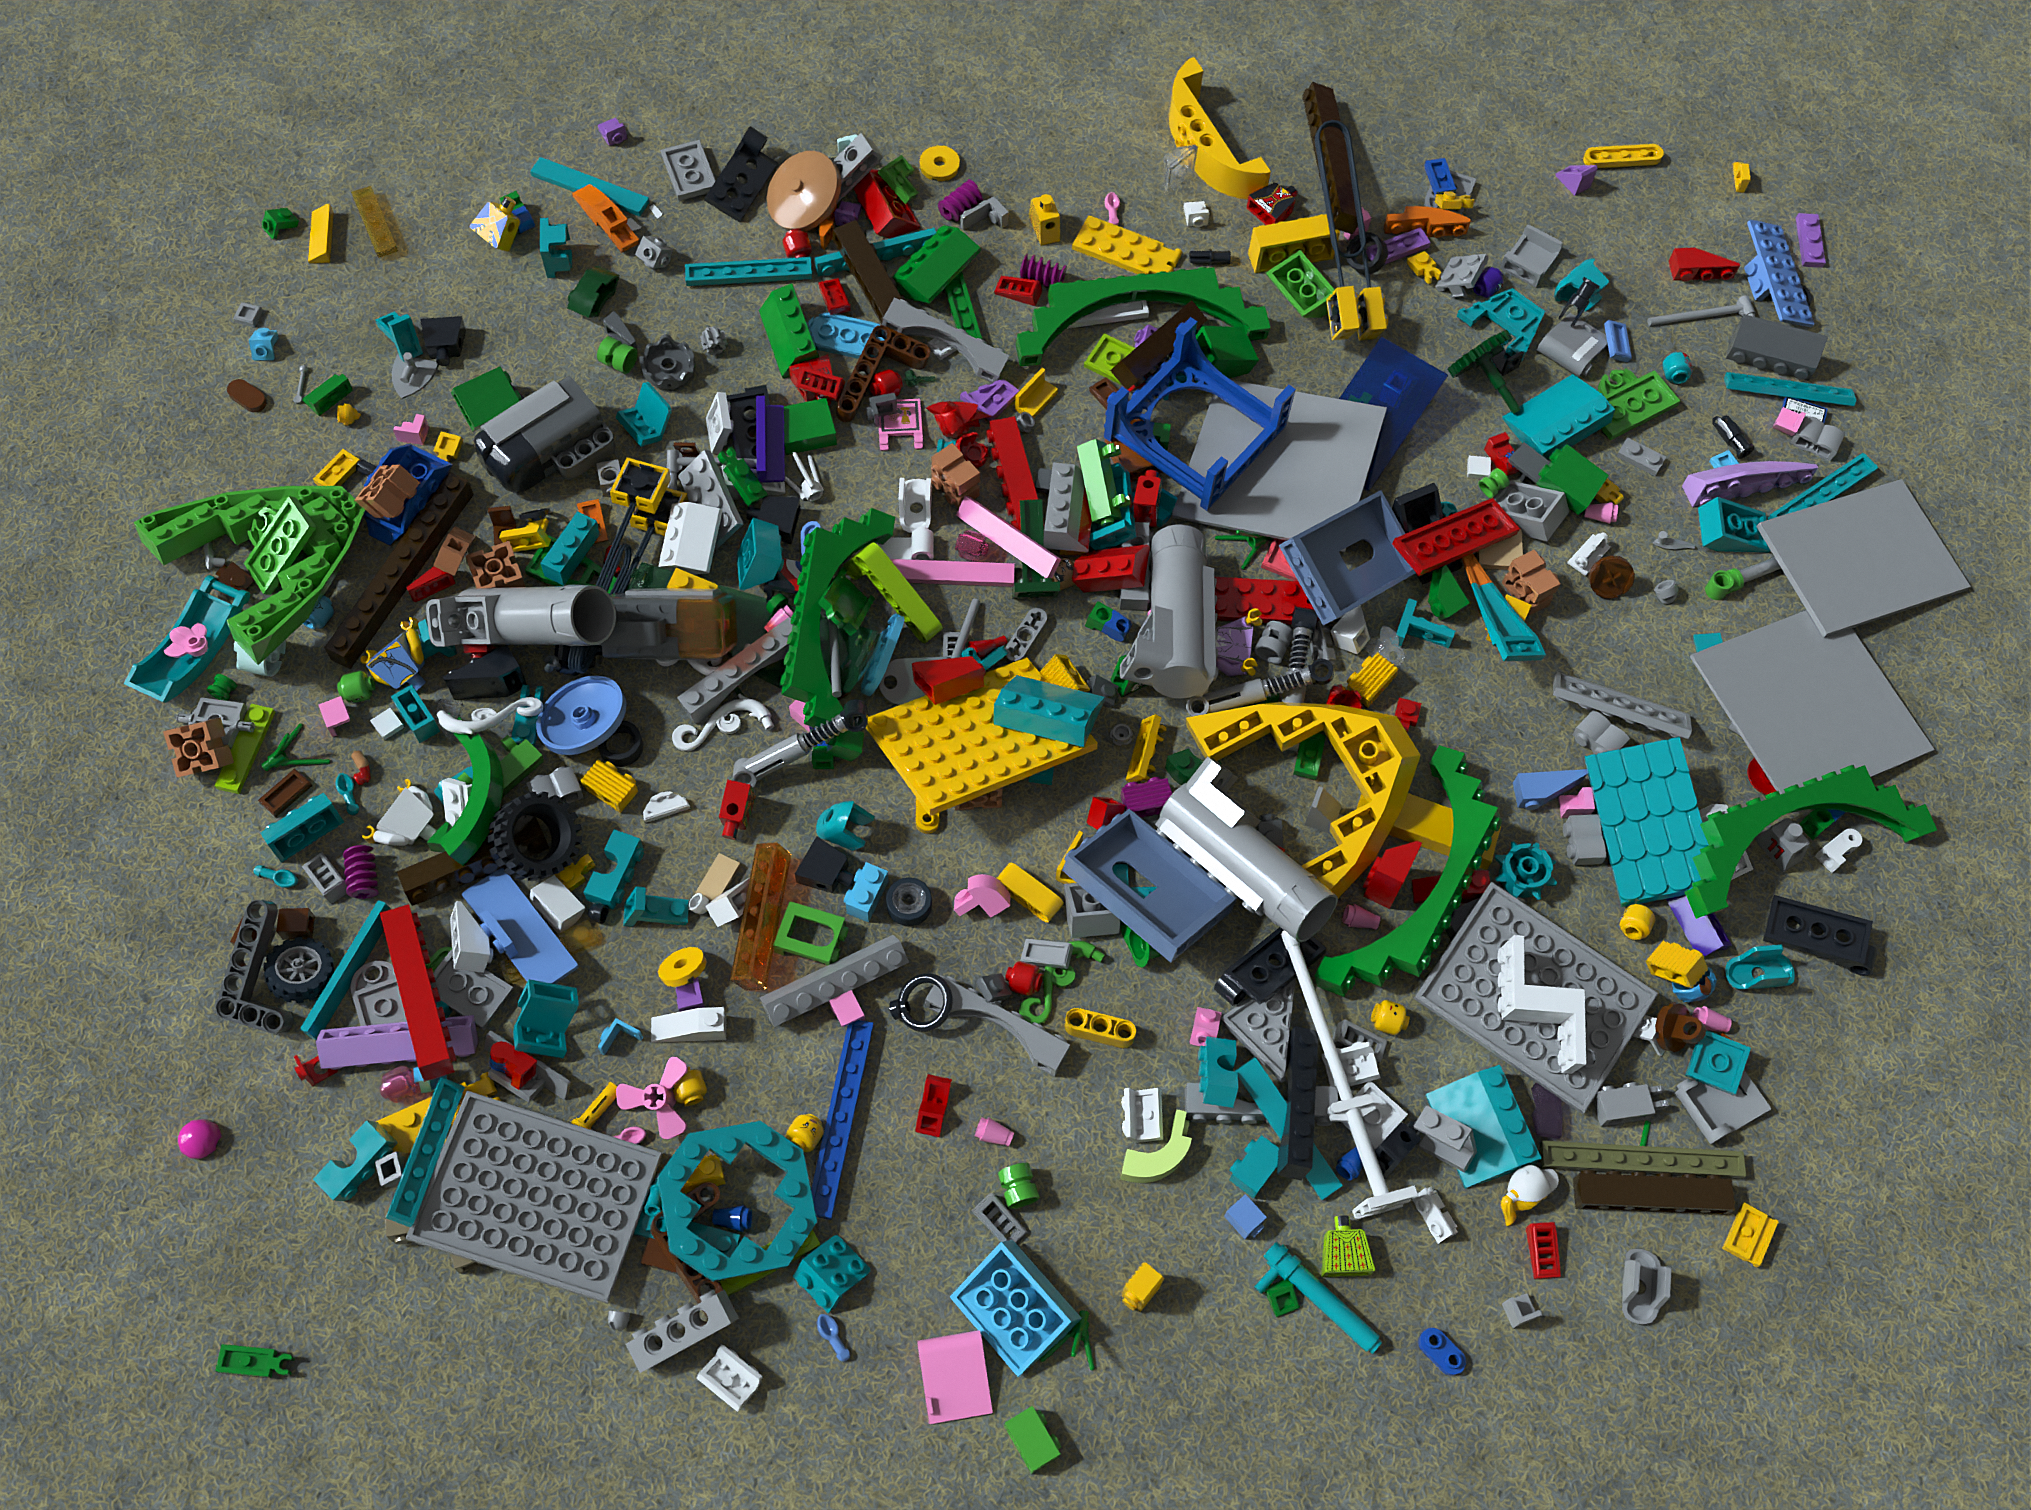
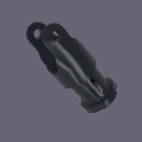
[1559,277,1600,327]
[1712,415,1755,459]

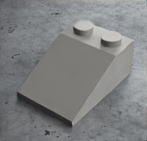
[1494,480,1569,541]

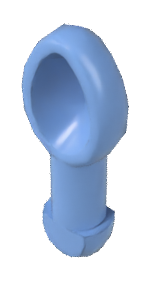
[817,1314,850,1362]

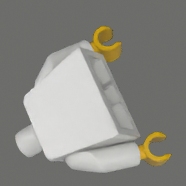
[362,779,437,846]

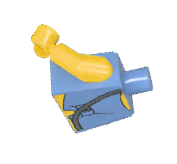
[360,617,426,691]

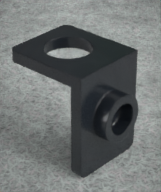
[1491,349,1524,376]

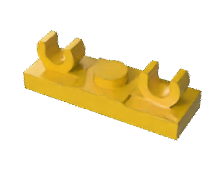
[1125,714,1167,783]

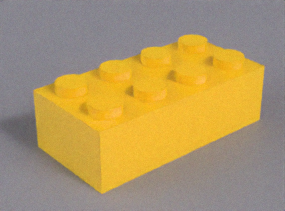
[1248,214,1340,273]

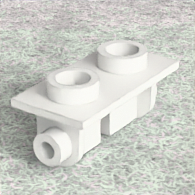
[1567,532,1611,576]
[1412,1187,1458,1244]

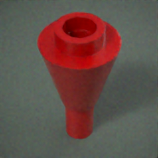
[966,635,1007,660]

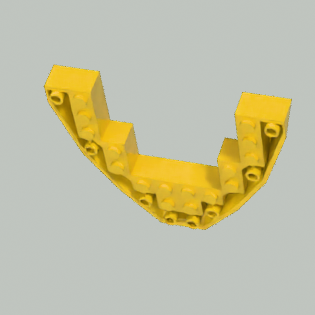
[1186,702,1421,898]

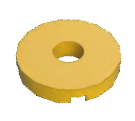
[920,145,960,182]
[658,947,707,987]

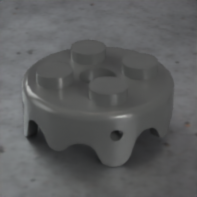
[639,334,696,389]

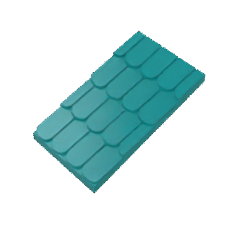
[1585,737,1709,907]

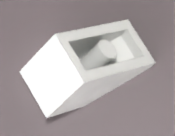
[705,877,762,927]

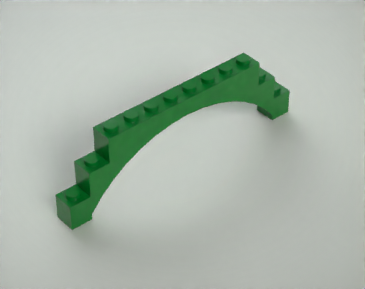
[1015,267,1271,367]
[780,508,895,762]
[1314,745,1502,997]
[1684,764,1937,919]

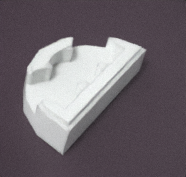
[643,791,691,823]

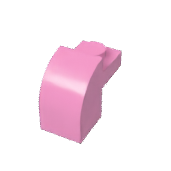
[954,874,1011,918]

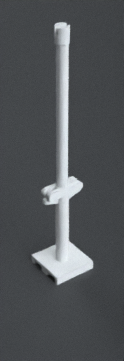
[1281,931,1418,1220]

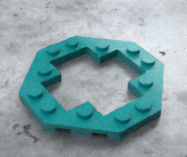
[657,1121,817,1282]

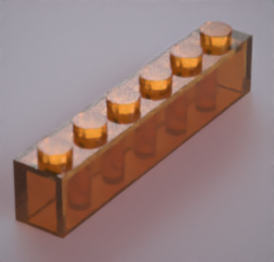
[730,842,792,990]

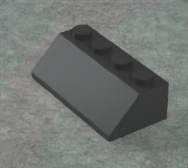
[1726,314,1828,381]

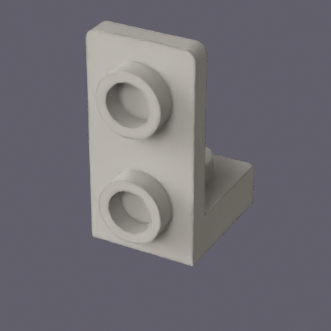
[961,196,1009,230]

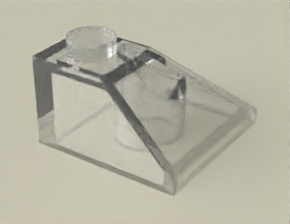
[1162,145,1198,196]

